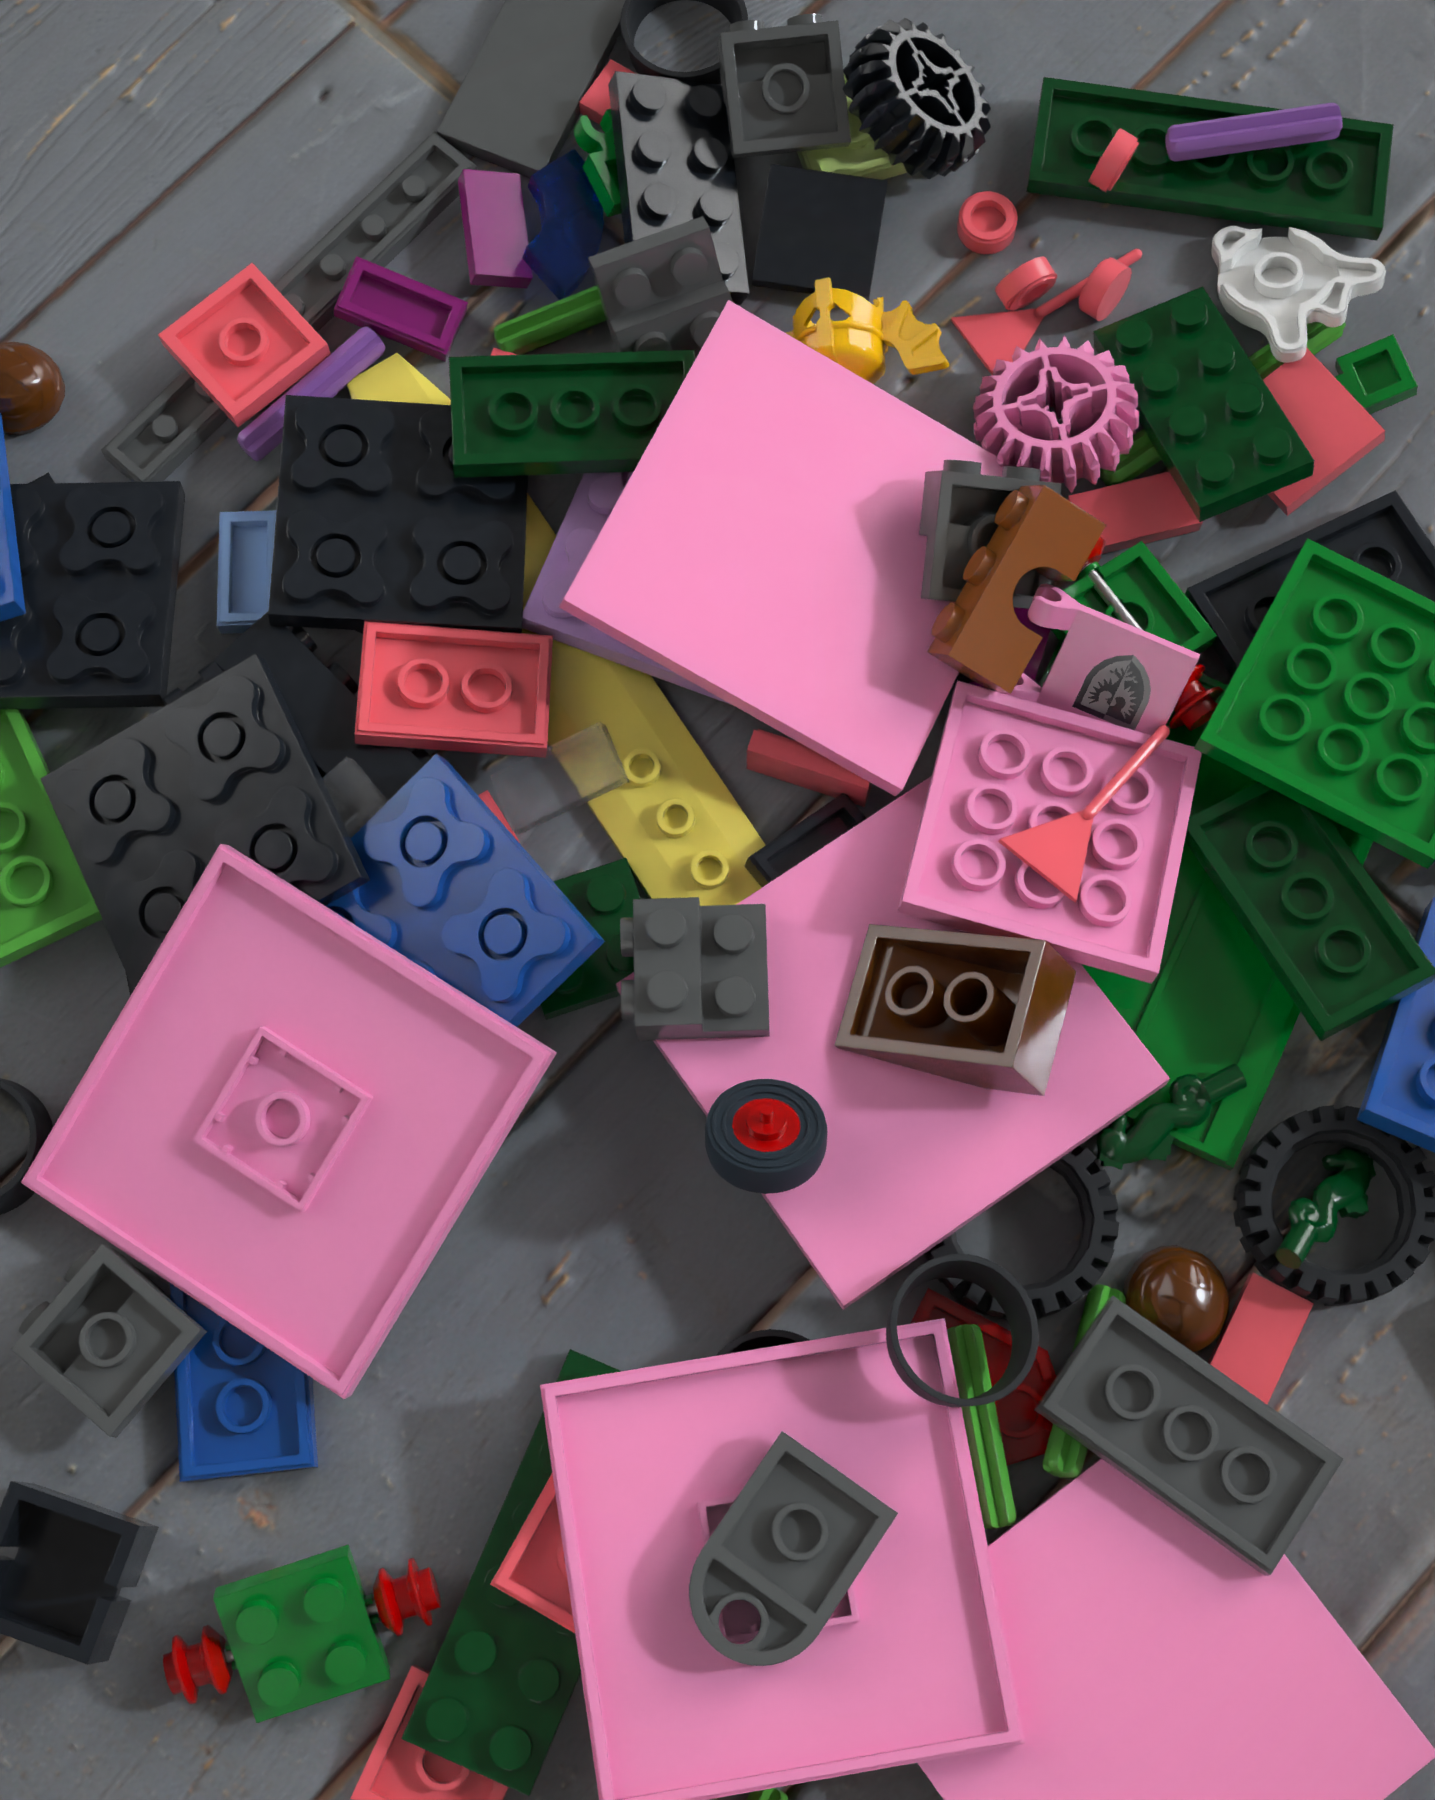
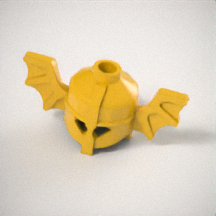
[785,277,949,384]

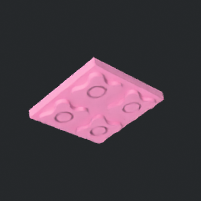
[898,680,1202,984]

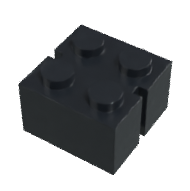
[0,1481,159,1665]

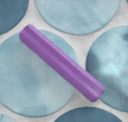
[1165,103,1343,161]
[237,326,386,461]

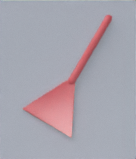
[951,248,1142,376]
[998,725,1170,903]

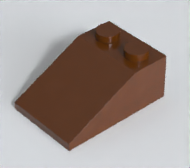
[835,924,1076,1096]

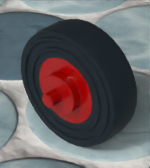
[705,1079,827,1194]

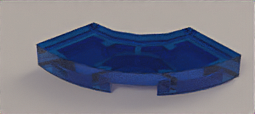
[522,148,604,300]

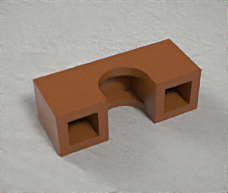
[927,485,1106,694]

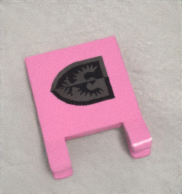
[1000,583,1200,735]

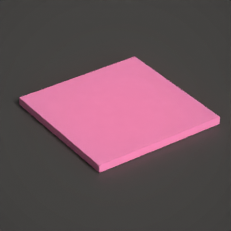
[559,300,1012,796]
[616,776,1170,1310]
[21,844,557,1399]
[540,1318,1025,1800]
[918,1458,1435,1800]

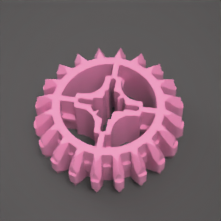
[973,336,1139,493]

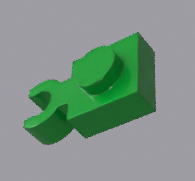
[574,109,622,217]
[1335,334,1418,414]

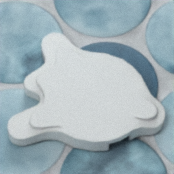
[1211,226,1386,363]

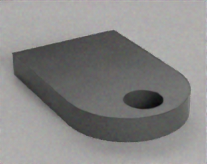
[689,1431,898,1666]

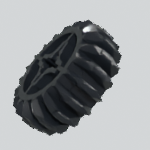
[842,18,991,180]

